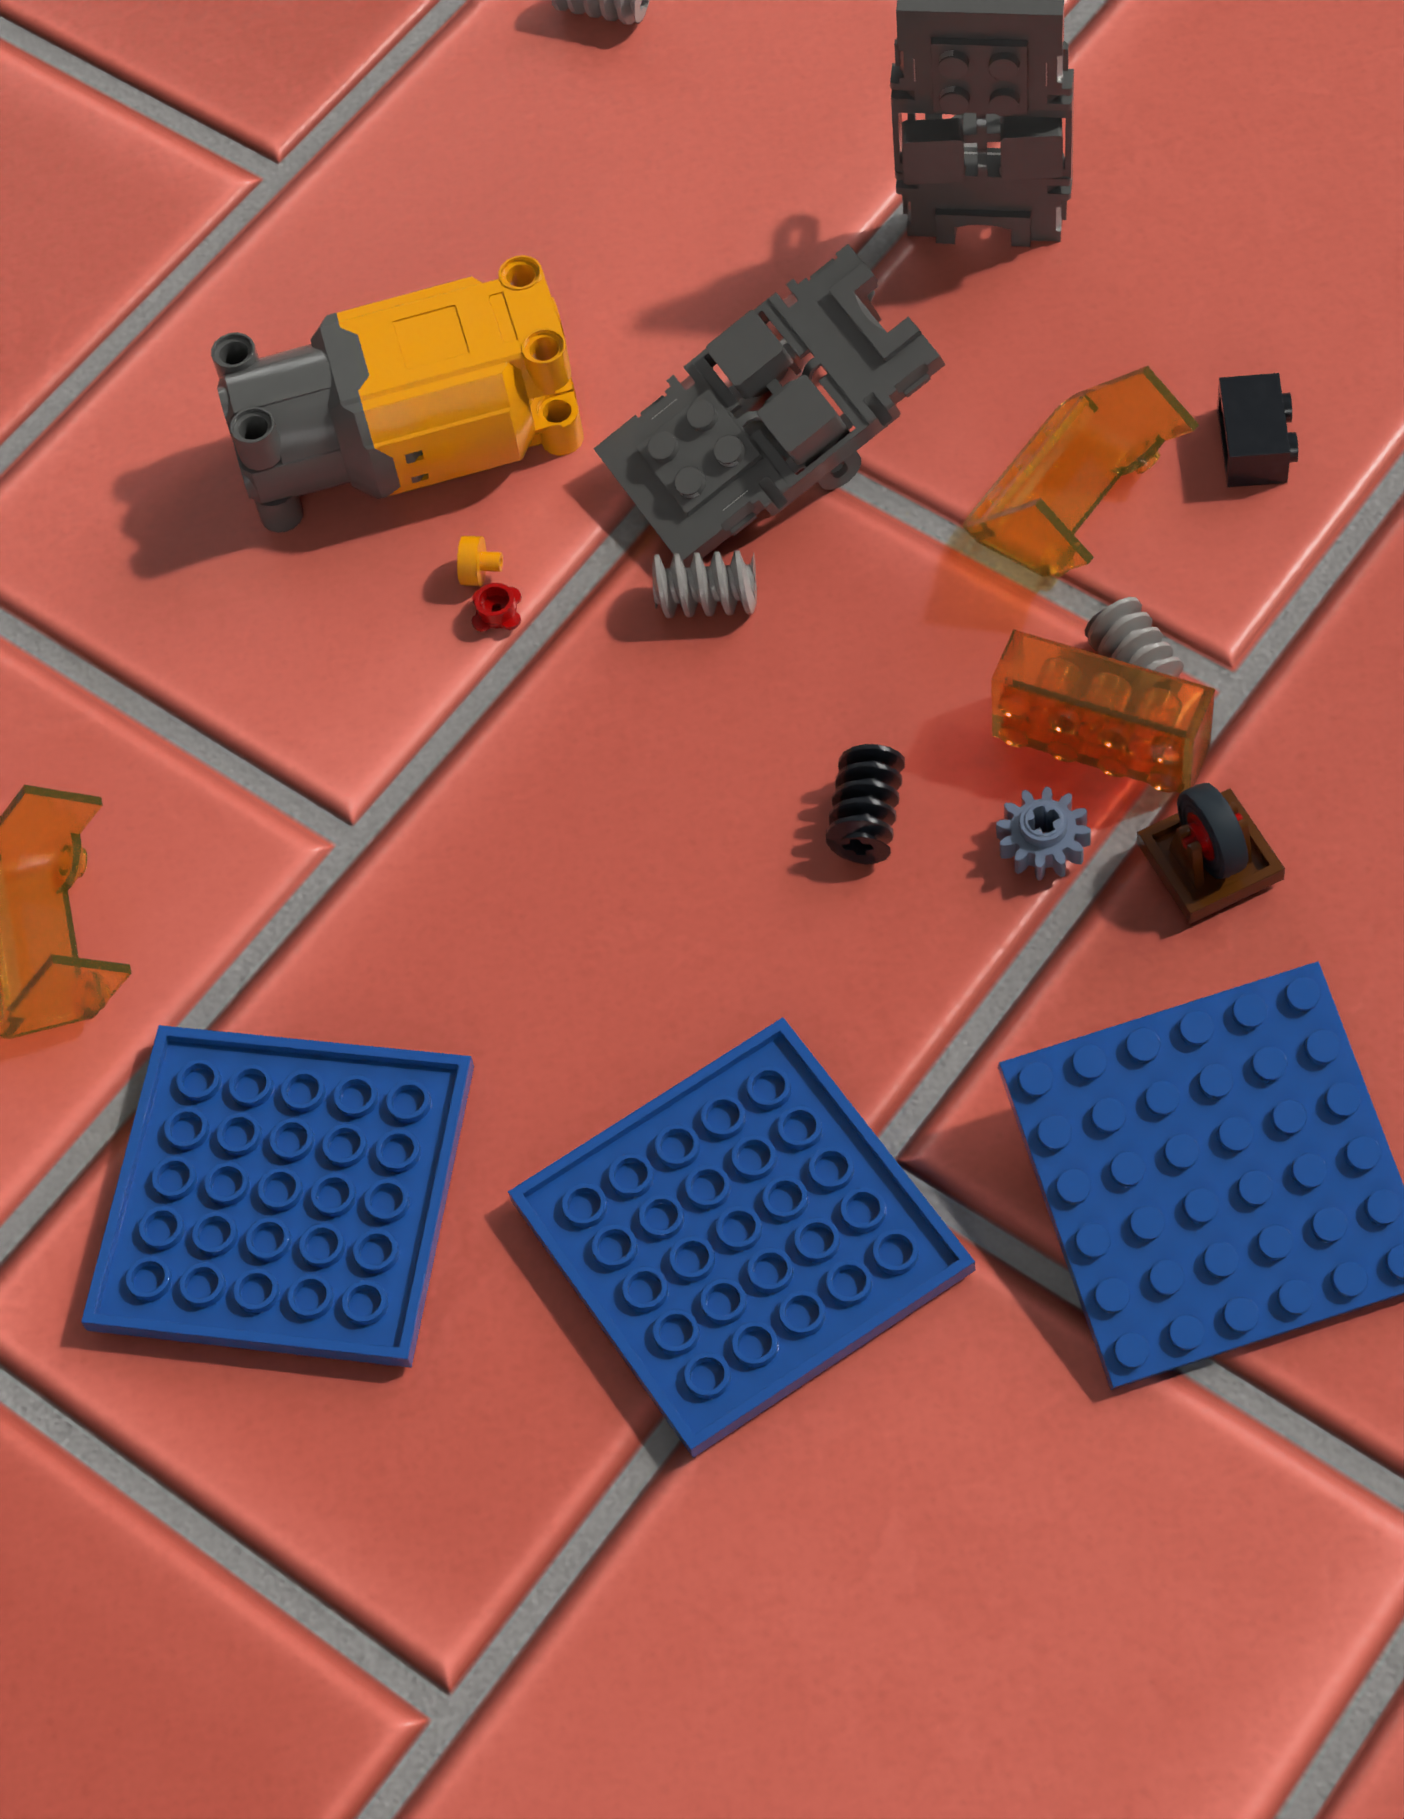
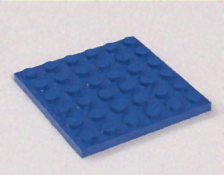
[997,961,1404,1390]
[508,1017,976,1458]
[81,1025,474,1368]

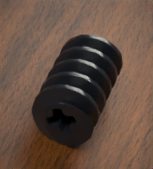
[826,744,905,864]

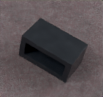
[1217,373,1298,488]

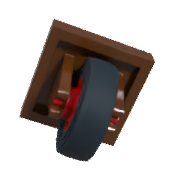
[1137,783,1285,924]

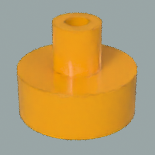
[457,536,503,586]

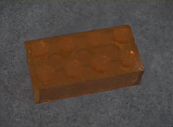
[991,629,1215,793]

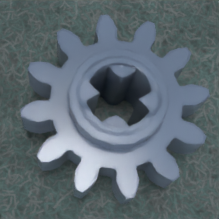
[996,787,1091,880]

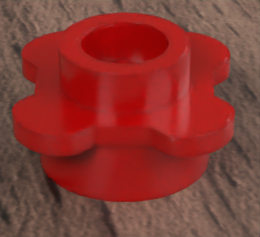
[471,583,522,632]

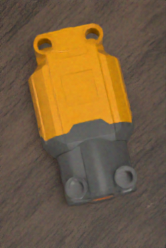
[211,255,584,533]

